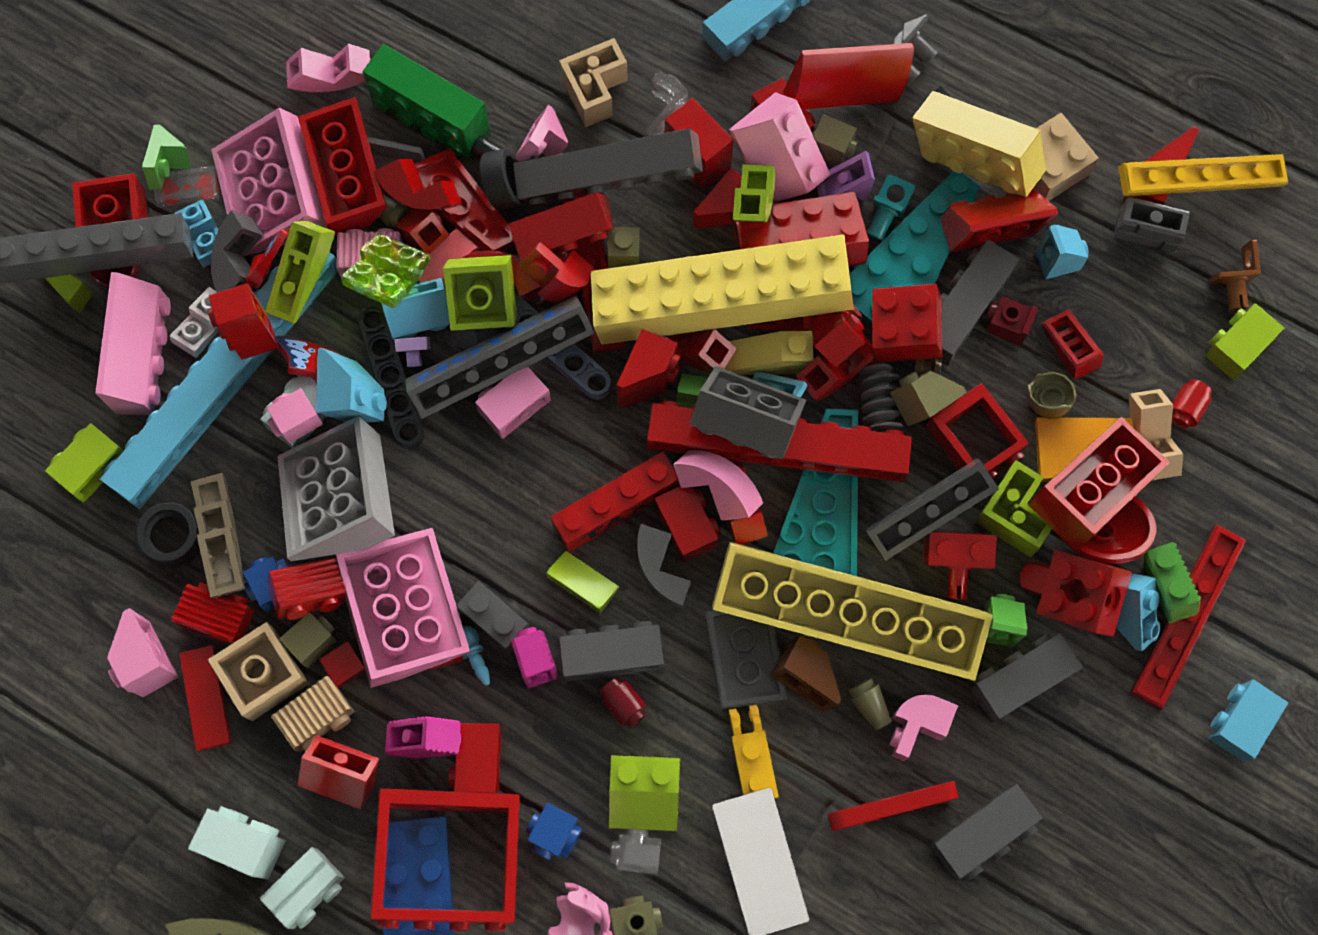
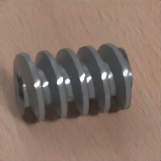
[859,364,903,433]

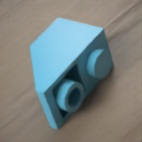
[1116,573,1160,651]

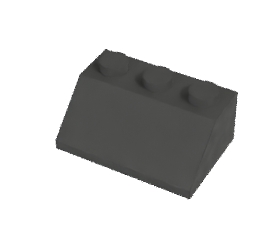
[689,366,807,460]

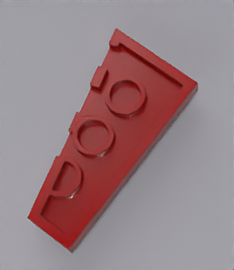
[415,148,515,252]

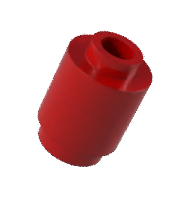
[1172,379,1212,428]

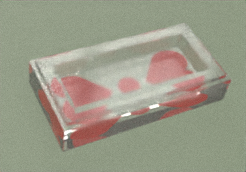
[155,166,219,206]

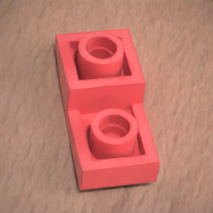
[411,228,480,286]

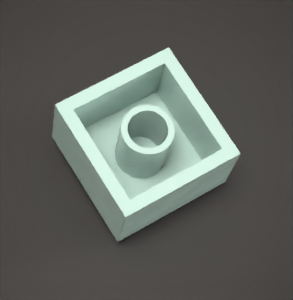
[188,806,286,879]

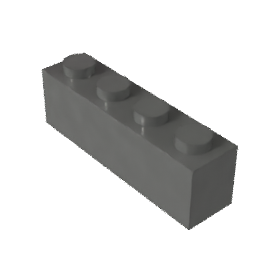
[941,239,1020,366]
[867,458,999,561]

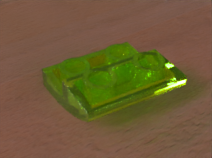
[341,233,430,308]

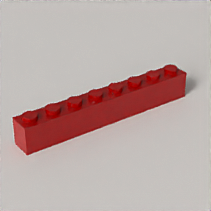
[647,401,912,483]

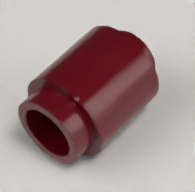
[599,676,647,727]

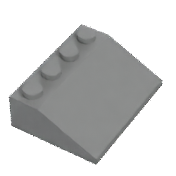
[277,416,395,561]

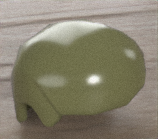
[1027,372,1077,419]

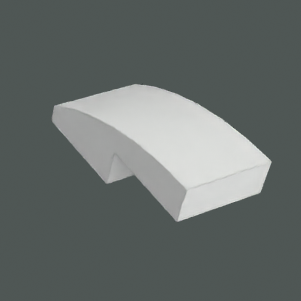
[170,287,218,358]

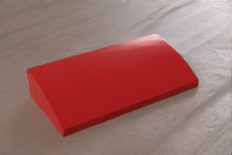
[783,43,914,110]

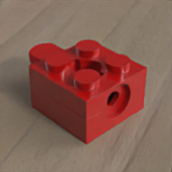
[1020,550,1132,636]

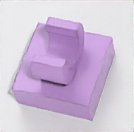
[394,337,431,367]

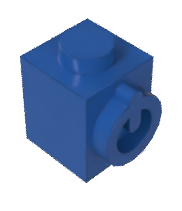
[243,556,289,613]
[526,803,583,860]

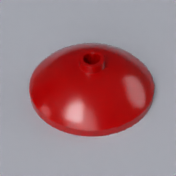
[1063,497,1156,564]

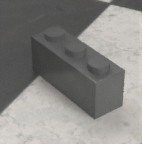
[559,621,664,682]
[971,633,1083,723]
[930,784,1043,881]

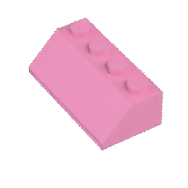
[95,272,171,415]

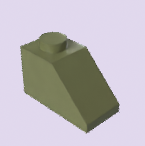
[890,371,967,426]

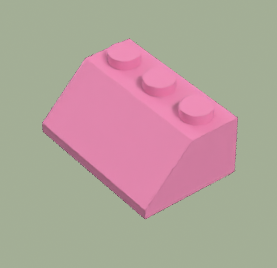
[729,93,831,202]

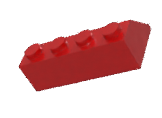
[298,97,387,237]

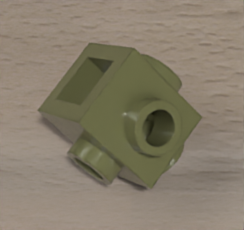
[610,896,663,935]

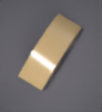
[1129,389,1183,480]

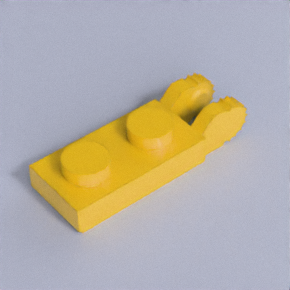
[729,704,779,799]

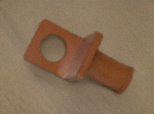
[1209,240,1261,312]

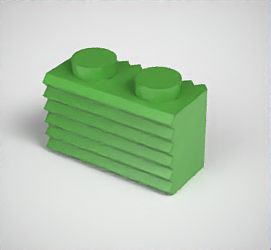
[1143,542,1201,623]

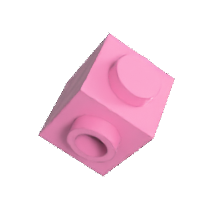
[266,388,323,444]

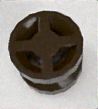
[911,358,942,376]

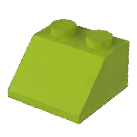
[609,755,680,831]

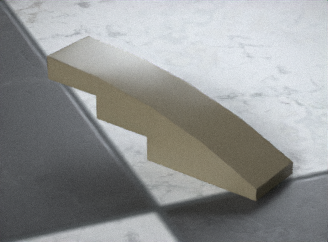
[191,473,245,599]

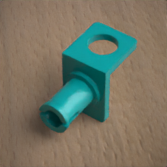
[866,174,915,241]

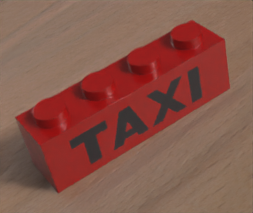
[551,452,680,553]

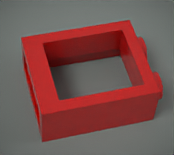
[926,383,1029,479]

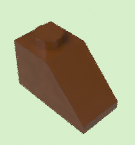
[770,635,841,712]

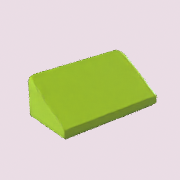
[546,551,619,614]

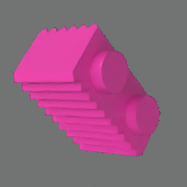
[511,627,558,688]
[385,716,461,759]

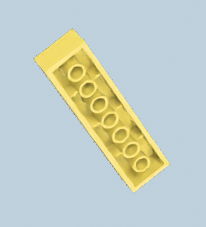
[591,234,854,345]
[712,542,993,681]

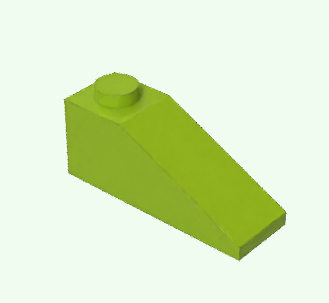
[265,221,335,323]

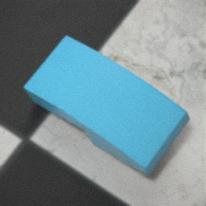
[175,199,219,268]

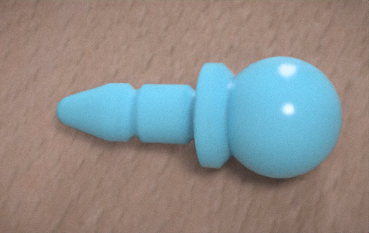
[463,626,490,685]

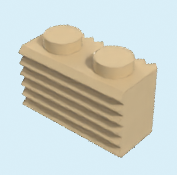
[271,676,355,752]

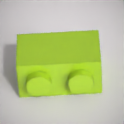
[1205,303,1284,381]
[45,423,123,503]

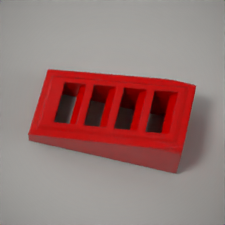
[1041,309,1104,379]

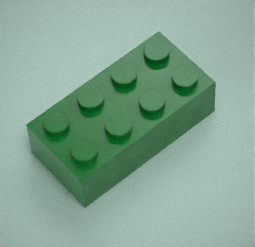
[362,44,491,160]

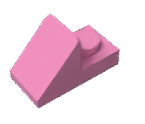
[515,105,568,162]

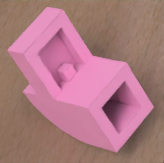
[889,695,958,761]

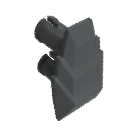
[888,14,938,86]

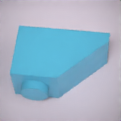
[1035,225,1089,279]

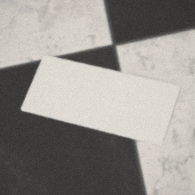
[713,788,809,935]

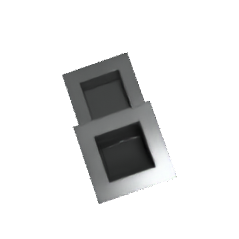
[211,210,263,292]
[637,524,691,612]

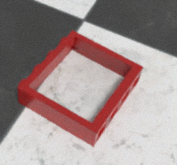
[370,789,520,932]

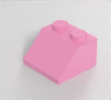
[107,608,178,697]

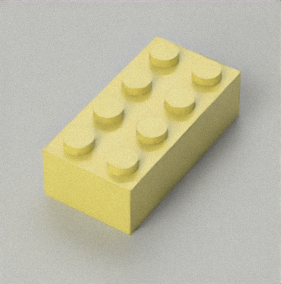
[913,91,1046,197]

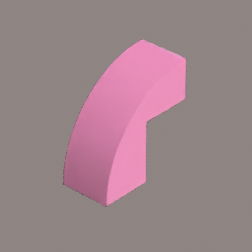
[286,44,370,92]
[673,450,763,520]

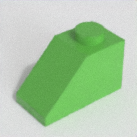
[984,594,1027,648]

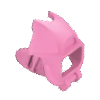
[548,883,613,935]

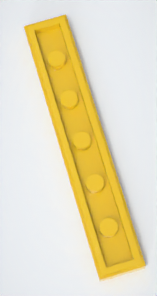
[1118,154,1288,196]

